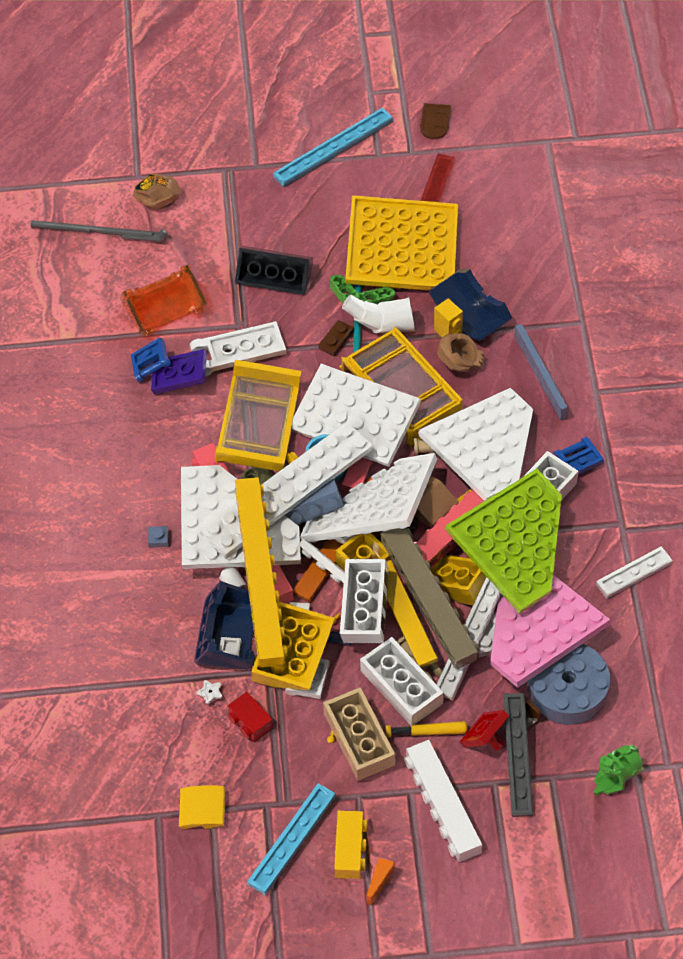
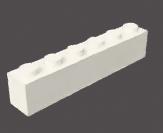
[404,740,482,863]

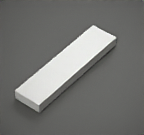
[596,546,673,599]

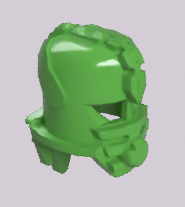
[594,745,643,796]

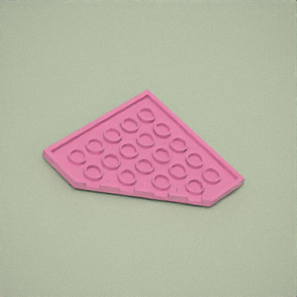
[491,575,611,688]

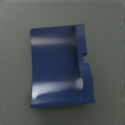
[429,269,512,341]

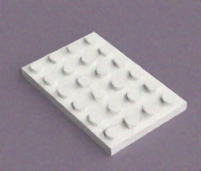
[291,364,421,467]

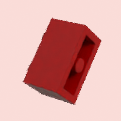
[228,692,273,743]

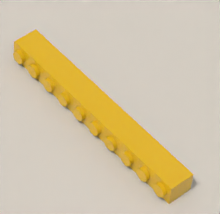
[235,477,287,668]

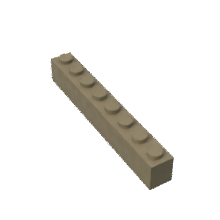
[381,528,479,670]

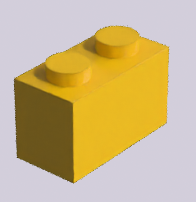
[434,298,463,337]

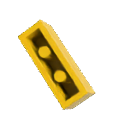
[334,811,367,879]

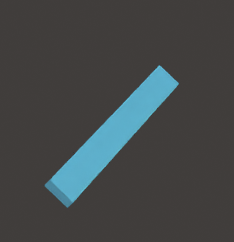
[273,108,393,187]

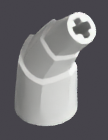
[342,295,415,333]

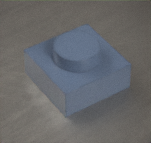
[148,526,168,548]

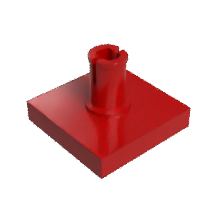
[459,710,509,751]

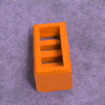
[366,858,395,905]

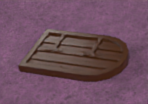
[420,103,451,140]

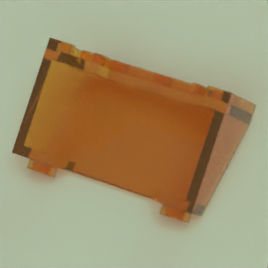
[120,264,207,336]

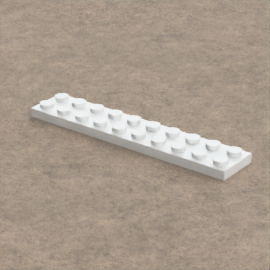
[200,422,373,559]

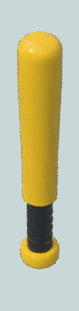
[385,721,468,738]

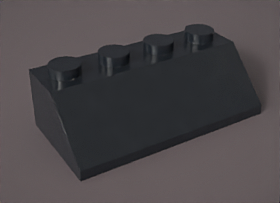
[235,246,313,295]

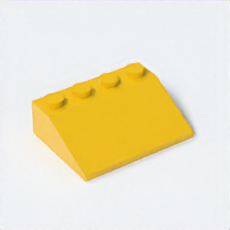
[251,602,335,691]

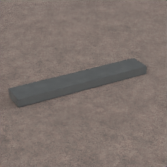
[503,693,533,817]

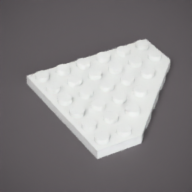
[419,388,533,501]
[300,453,437,542]
[181,465,301,569]

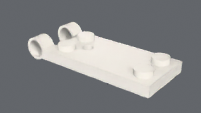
[190,321,286,376]

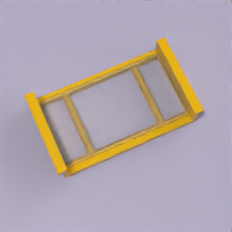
[339,327,463,447]
[215,359,301,472]

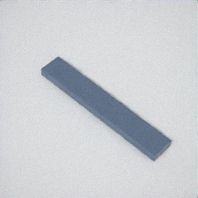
[515,324,568,420]

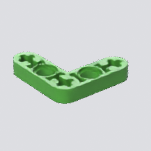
[330,275,395,304]

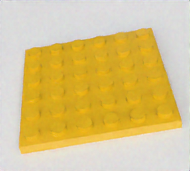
[345,196,458,290]

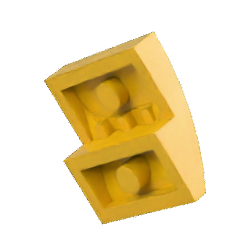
[179,785,225,829]

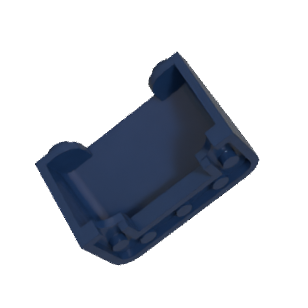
[194,581,256,670]

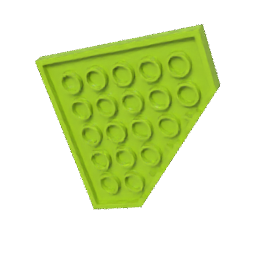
[445,468,562,614]

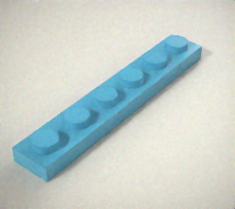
[247,783,336,895]

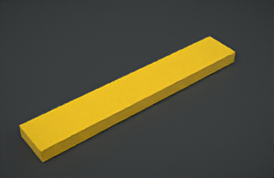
[386,560,438,668]

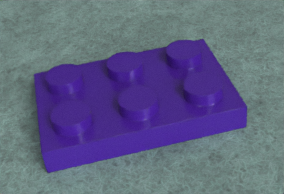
[151,349,207,394]

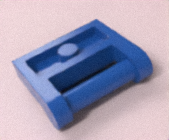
[131,337,171,382]
[553,436,604,475]

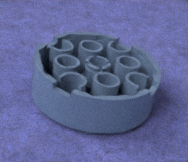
[527,644,610,725]

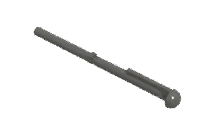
[30,220,168,243]

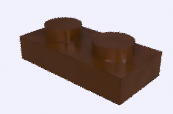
[318,320,354,356]

